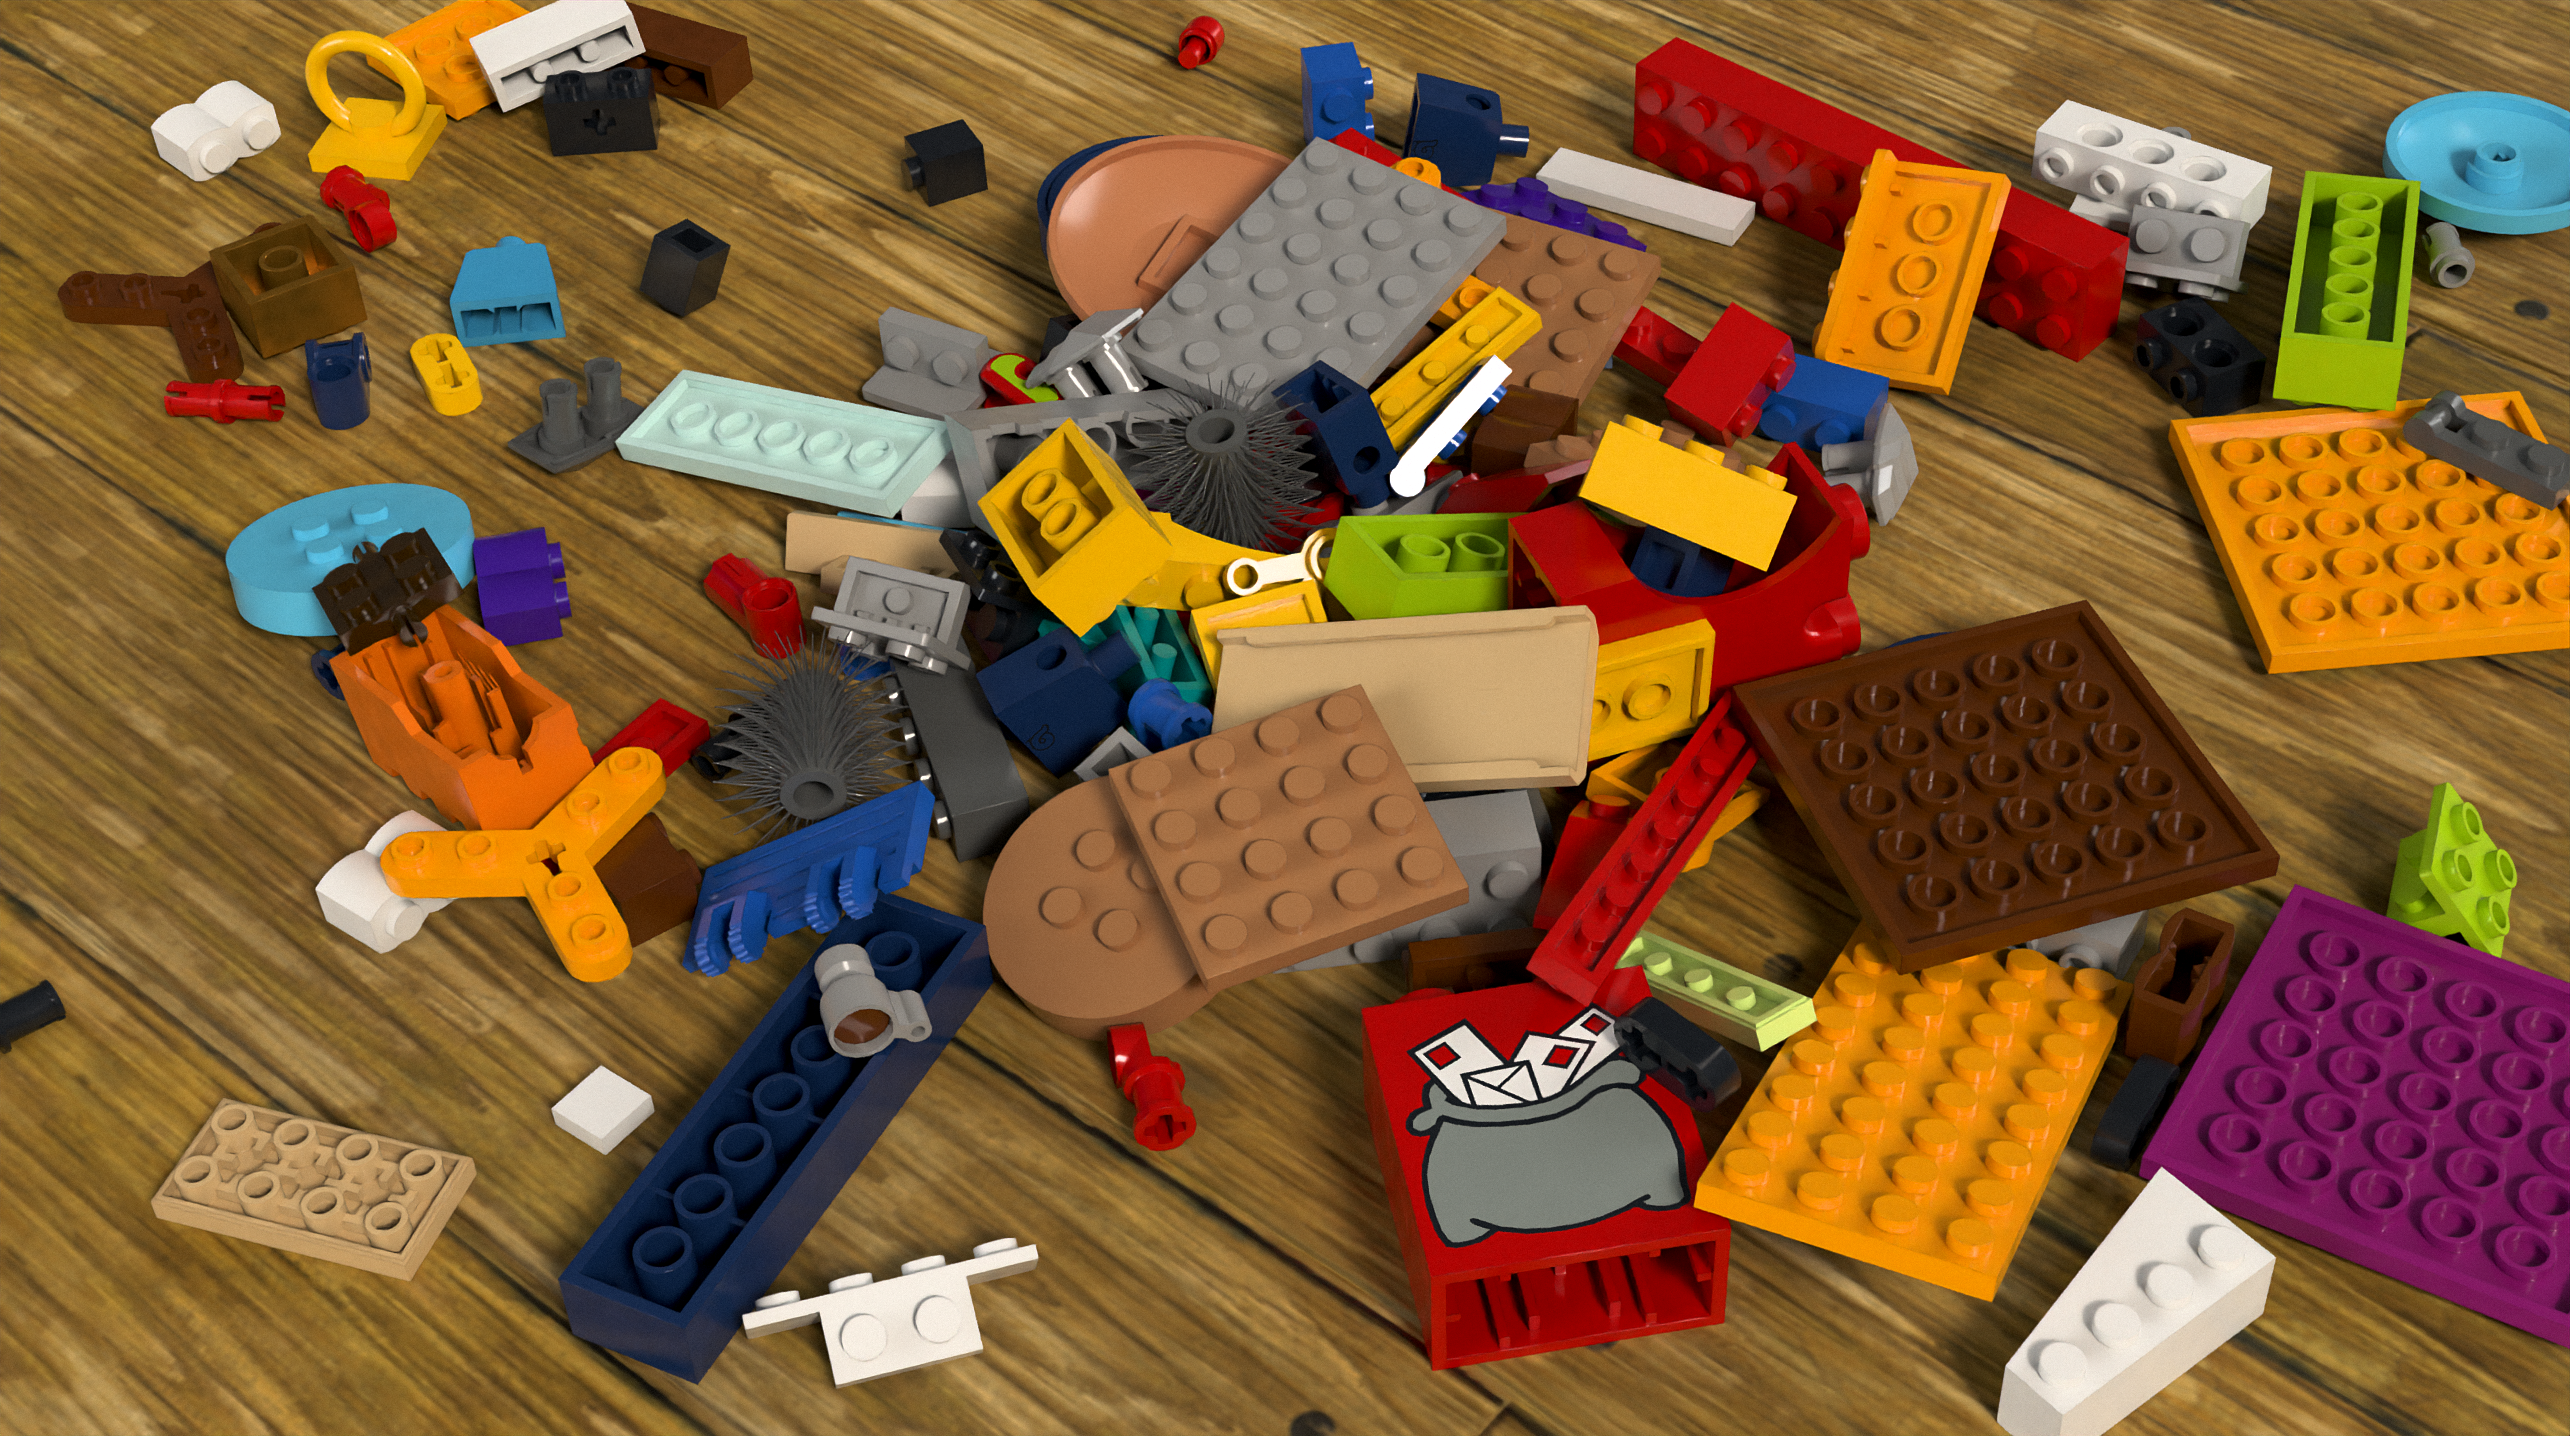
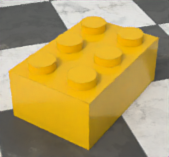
[1577,414,1797,572]
[977,417,1176,638]

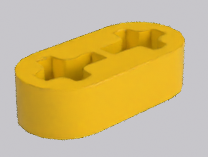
[410,333,483,416]

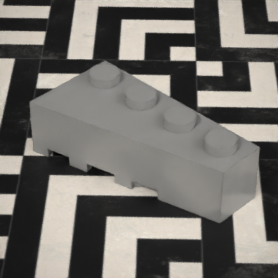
[944,388,1203,540]

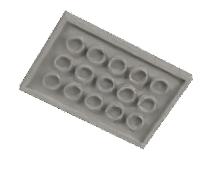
[1120,137,1507,450]

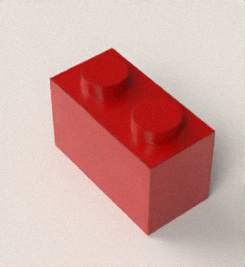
[1664,302,1796,449]

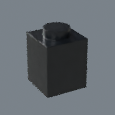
[900,119,988,207]
[639,219,731,317]

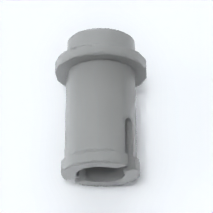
[2421,222,2475,288]

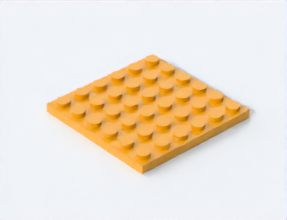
[2168,391,2570,674]

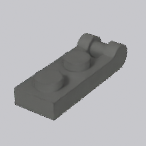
[2403,390,2570,511]

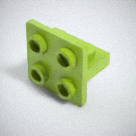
[2386,782,2517,958]

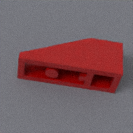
[1435,459,1591,514]
[1533,795,1638,930]

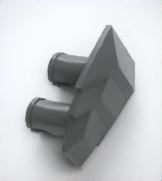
[508,357,645,474]

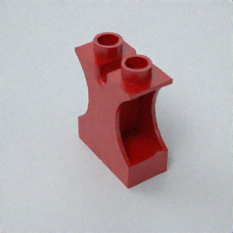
[1507,441,1870,794]

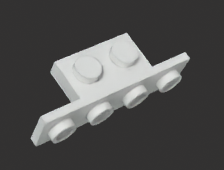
[742,1238,1039,1389]

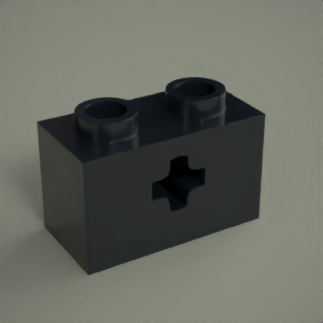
[543,67,661,156]

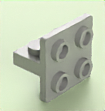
[2123,204,2251,303]
[862,306,1004,422]
[810,555,973,676]

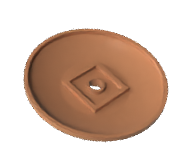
[1047,135,1293,342]

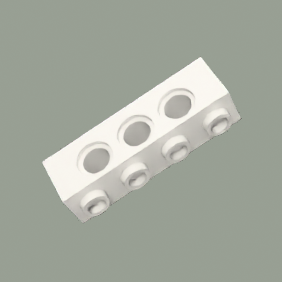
[2031,100,2272,231]

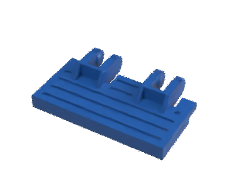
[682,780,935,978]

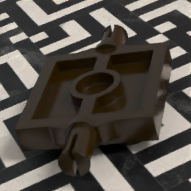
[312,527,465,656]

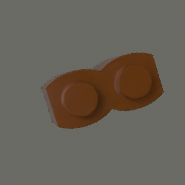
[1464,384,1579,478]
[2123,907,2235,1068]

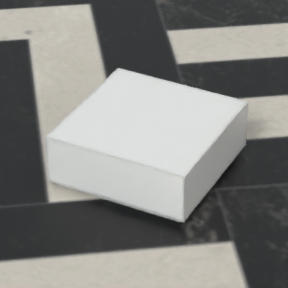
[551,1066,655,1155]

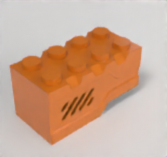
[329,604,595,831]

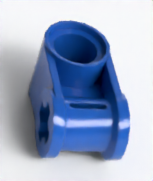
[1128,678,1213,754]

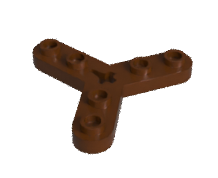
[58,222,282,384]

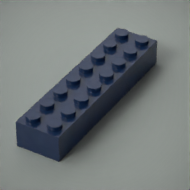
[558,889,993,1385]

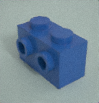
[1300,42,1375,146]

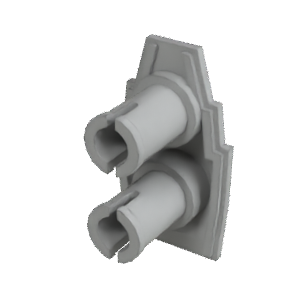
[1025,308,1149,400]
[1822,402,1919,526]

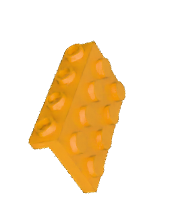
[1812,149,2012,396]

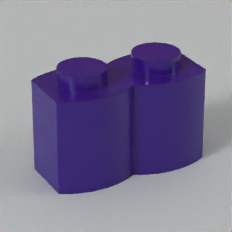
[472,527,572,646]

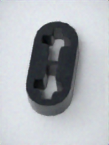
[1613,997,1741,1113]
[2090,1052,2180,1173]

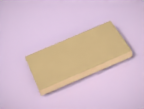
[151,1098,477,1281]

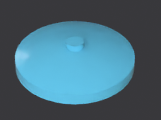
[2382,91,2570,234]

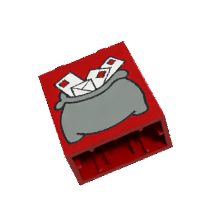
[1361,965,1731,1371]

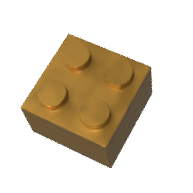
[208,214,368,359]

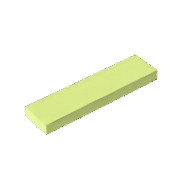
[1615,930,1817,1052]

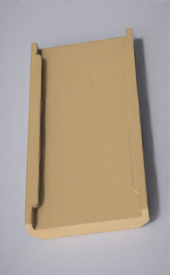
[1211,605,1599,793]

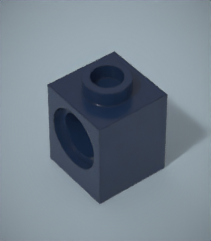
[1629,525,1735,597]

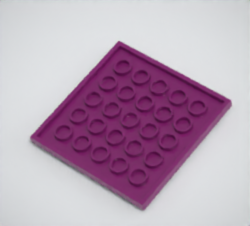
[2139,884,2570,1349]

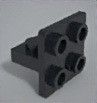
[939,528,1067,664]

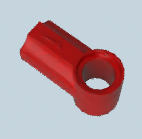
[703,552,807,659]

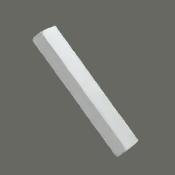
[1536,147,1755,247]

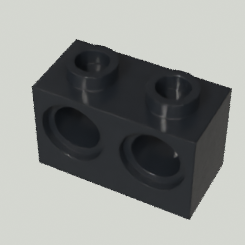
[2133,295,2267,418]

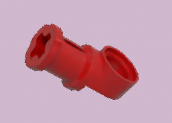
[320,165,397,253]
[1107,1022,1197,1151]

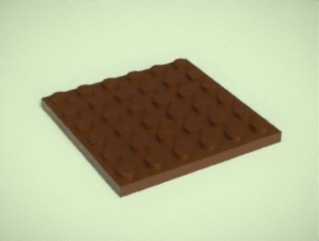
[1730,599,2280,976]

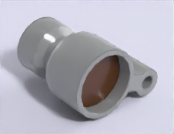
[814,944,932,1058]

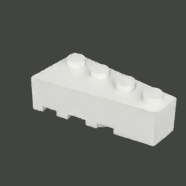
[1997,1167,2276,1436]

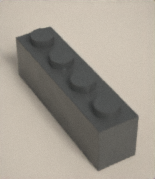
[882,633,1031,863]

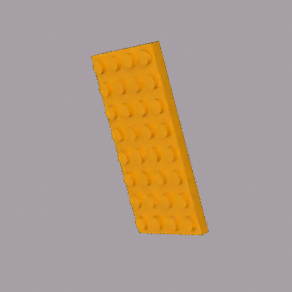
[1694,918,2134,1303]

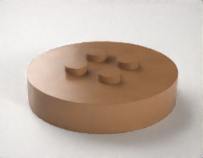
[983,775,1219,1041]

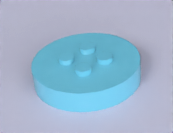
[226,483,476,636]

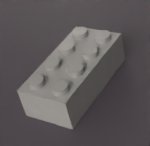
[1273,790,1541,974]

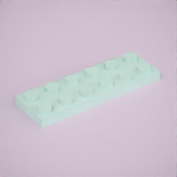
[615,369,952,518]

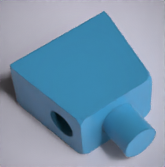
[450,236,566,348]

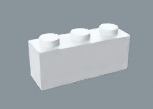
[469,0,646,113]

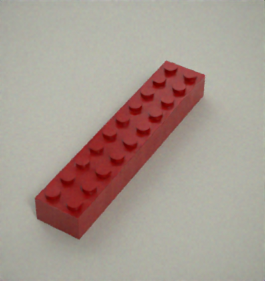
[1633,37,2130,363]

